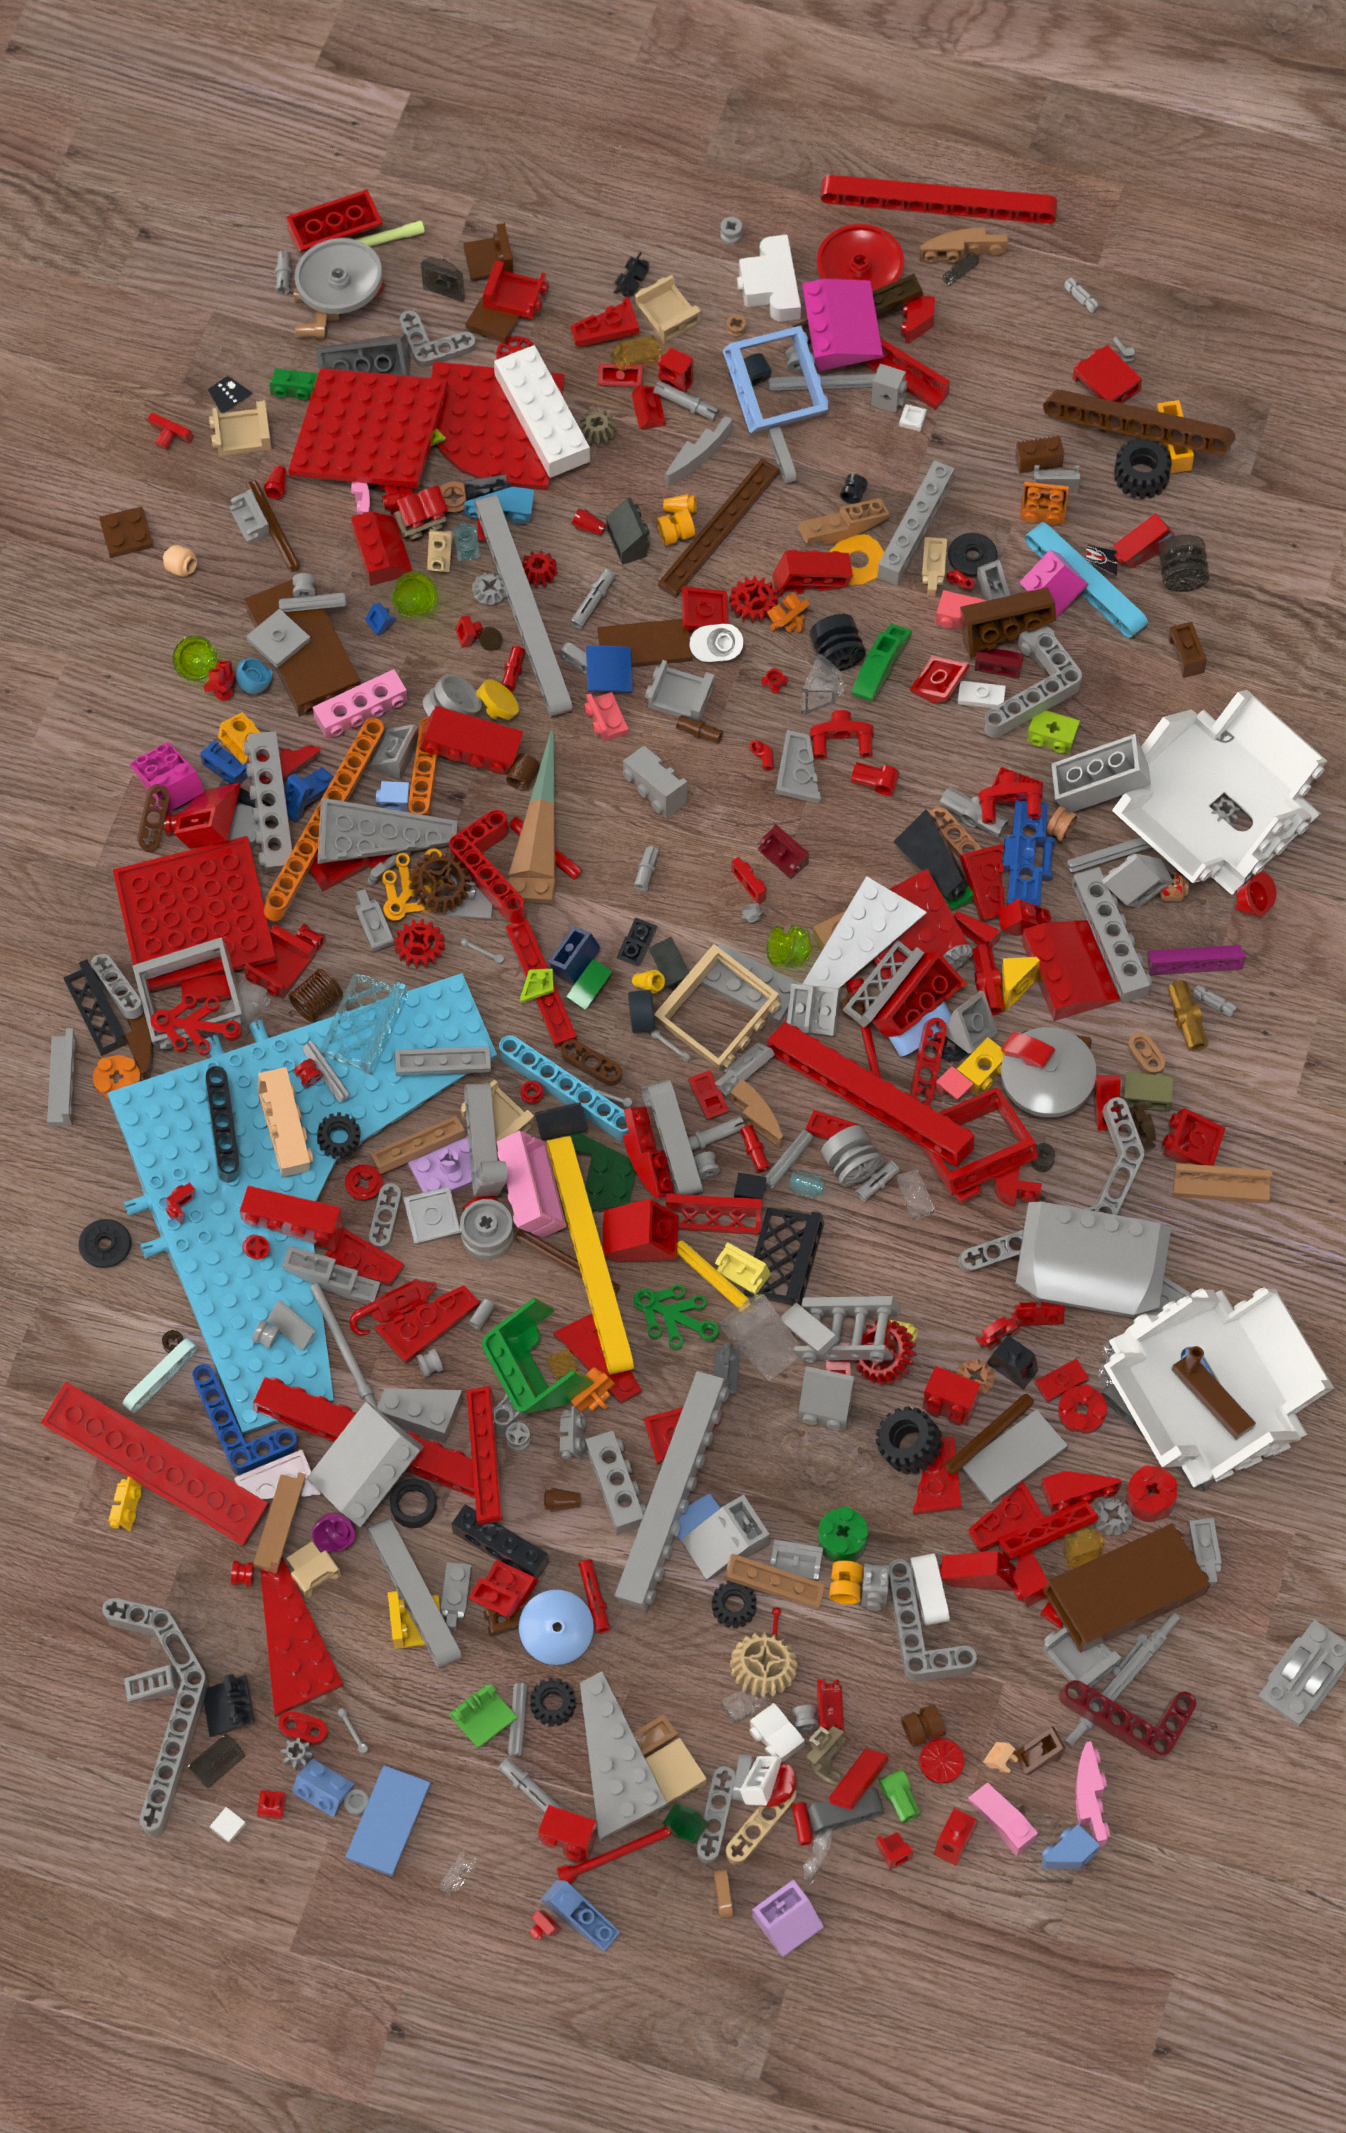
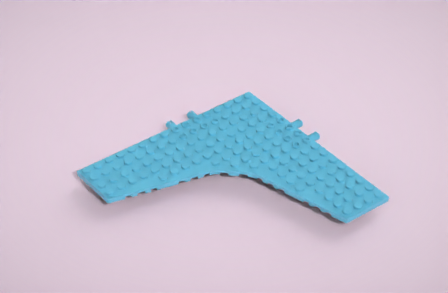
[108,973,497,1435]

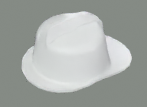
[690,624,743,662]

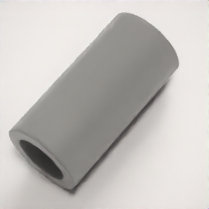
[468,1298,496,1330]

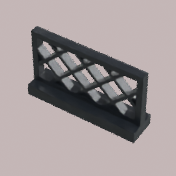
[743,1207,825,1307]

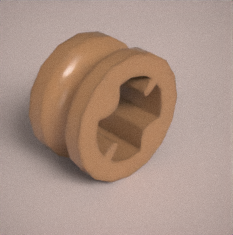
[726,315,746,337]

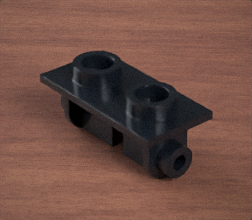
[613,252,649,298]
[464,475,512,501]

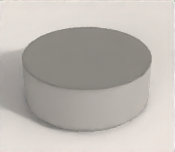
[344,1789,369,1816]

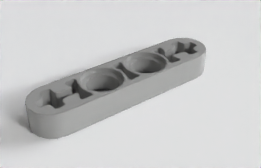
[91,954,144,1019]
[697,1766,735,1864]

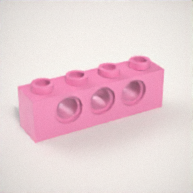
[313,669,408,739]

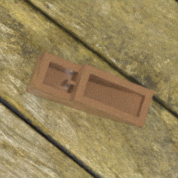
[730,1079,783,1149]
[633,1714,678,1758]

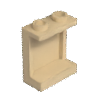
[635,275,701,343]
[209,401,272,456]
[461,1080,535,1153]
[646,1738,707,1817]

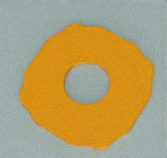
[830,534,885,585]

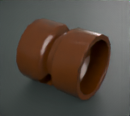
[901,1704,946,1747]

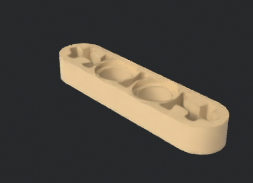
[726,1790,796,1865]

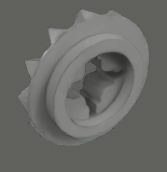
[472,572,506,605]
[943,944,973,970]
[1094,1497,1132,1536]

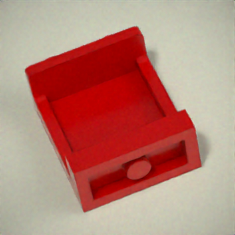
[483,260,549,319]
[1073,345,1142,403]
[301,852,370,892]
[243,924,315,999]

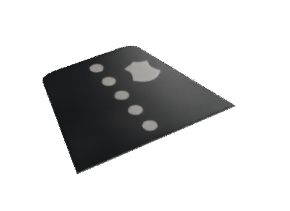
[208,376,253,413]

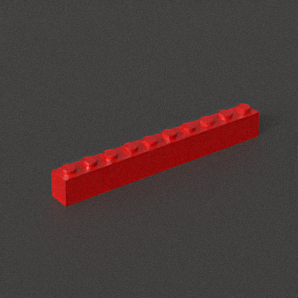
[767,1021,974,1167]
[253,1377,475,1498]

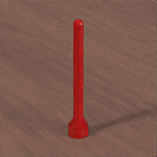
[846,978,882,1079]
[556,1827,671,1884]

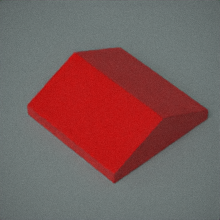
[909,656,970,704]

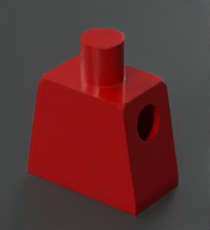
[934,1808,978,1866]

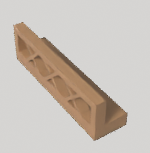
[1173,1163,1272,1204]
[253,1472,305,1574]

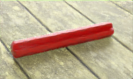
[509,817,582,880]

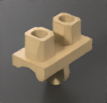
[427,529,453,572]

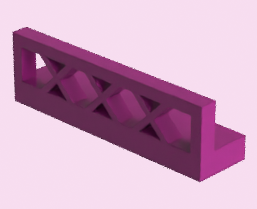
[1147,945,1245,976]

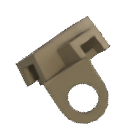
[806,1726,847,1785]

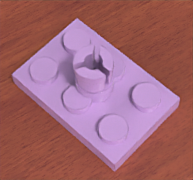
[408,1135,472,1194]

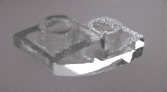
[802,1829,833,1885]

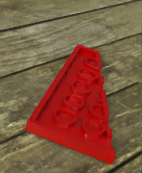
[260,1556,343,1718]

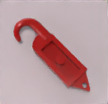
[349,1279,437,1336]

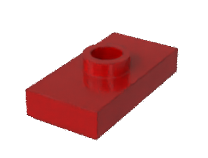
[805,1110,858,1140]
[1035,1358,1089,1403]

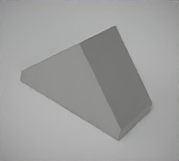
[976,560,1010,601]

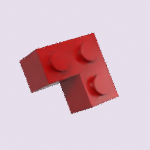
[538,1805,597,1863]

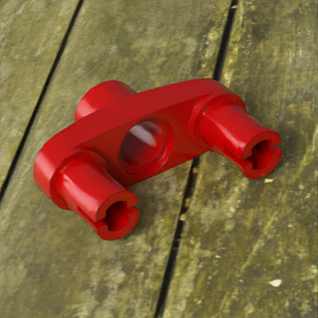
[810,710,874,760]
[978,772,1043,824]

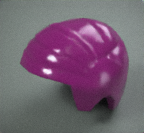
[312,1512,355,1552]

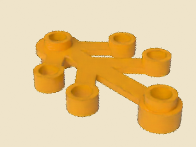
[382,848,443,921]

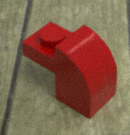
[1094,1075,1122,1131]
[993,1167,1042,1207]

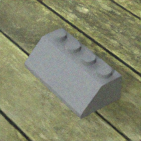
[1052,734,1151,813]

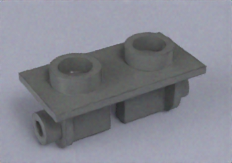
[713,1343,740,1395]

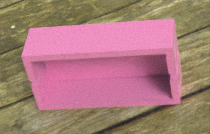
[497,1131,567,1238]

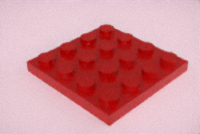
[872,869,970,985]

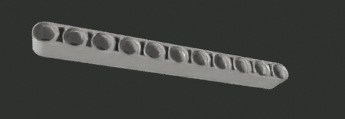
[474,494,573,717]

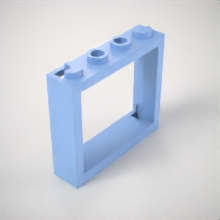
[723,326,828,434]

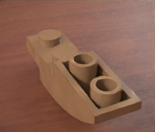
[920,227,1008,263]
[797,498,890,545]

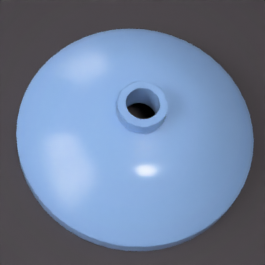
[519,1590,594,1665]

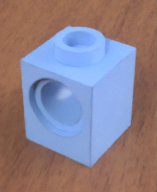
[376,781,410,812]

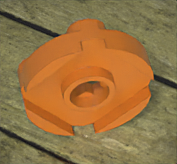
[93,1055,141,1101]

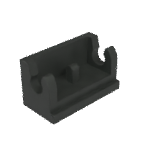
[648,937,689,992]

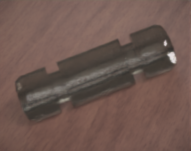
[942,253,979,285]

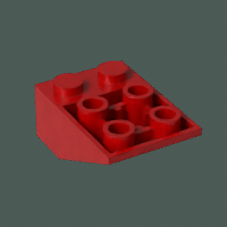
[174,783,241,849]

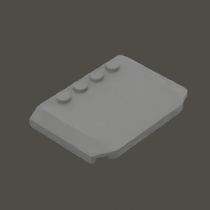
[1015,1202,1171,1318]

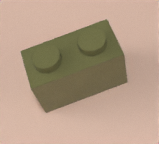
[1123,1071,1174,1112]

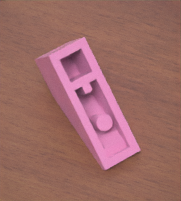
[968,1783,1038,1857]

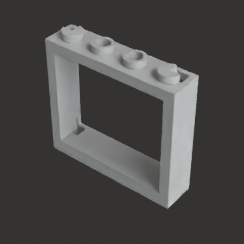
[133,937,247,1050]

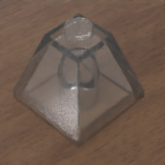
[801,654,846,715]

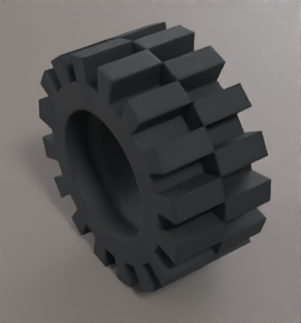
[317,1112,361,1159]
[712,1580,757,1629]
[530,1677,576,1727]

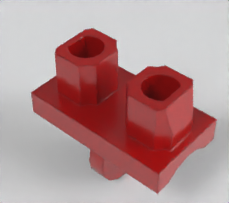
[204,660,236,701]

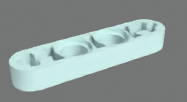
[123,1338,198,1413]

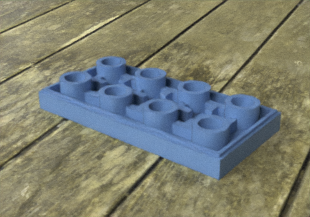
[345,1765,431,1877]

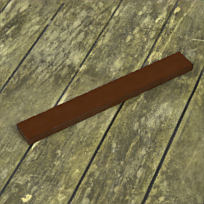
[658,458,780,598]

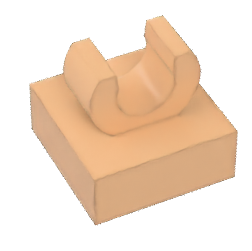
[983,1742,1018,1773]

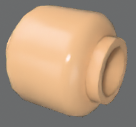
[163,545,197,577]

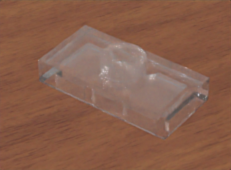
[895,1169,935,1220]

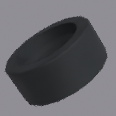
[390,1479,437,1528]

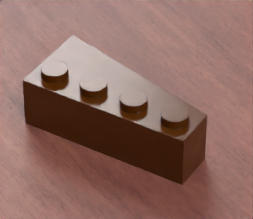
[960,587,1056,658]

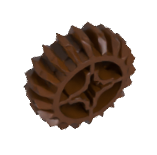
[408,852,471,914]

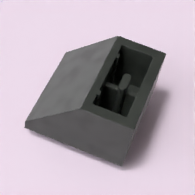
[606,497,650,565]

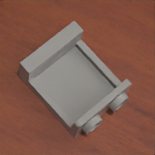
[645,660,715,722]
[1043,1625,1121,1688]

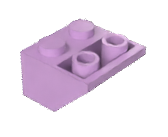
[752,1880,824,1957]

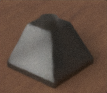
[421,257,465,302]

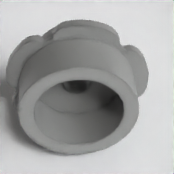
[741,903,763,923]

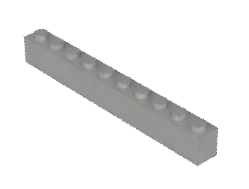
[615,1371,729,1612]

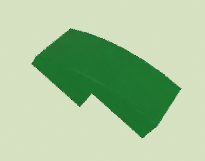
[566,958,613,1010]

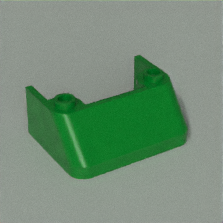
[482,1298,594,1414]

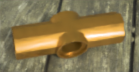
[1168,980,1208,1052]

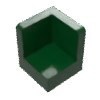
[662,1803,709,1844]

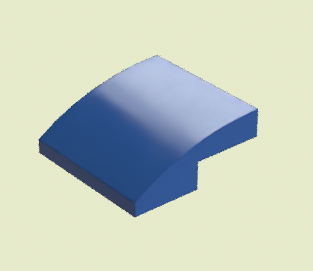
[586,646,633,693]

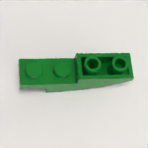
[851,623,912,702]

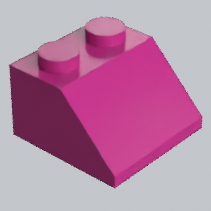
[1019,550,1089,617]

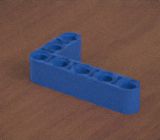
[192,1364,298,1476]

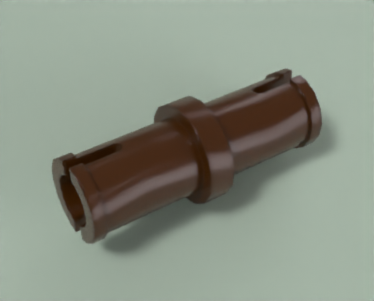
[676,715,723,744]

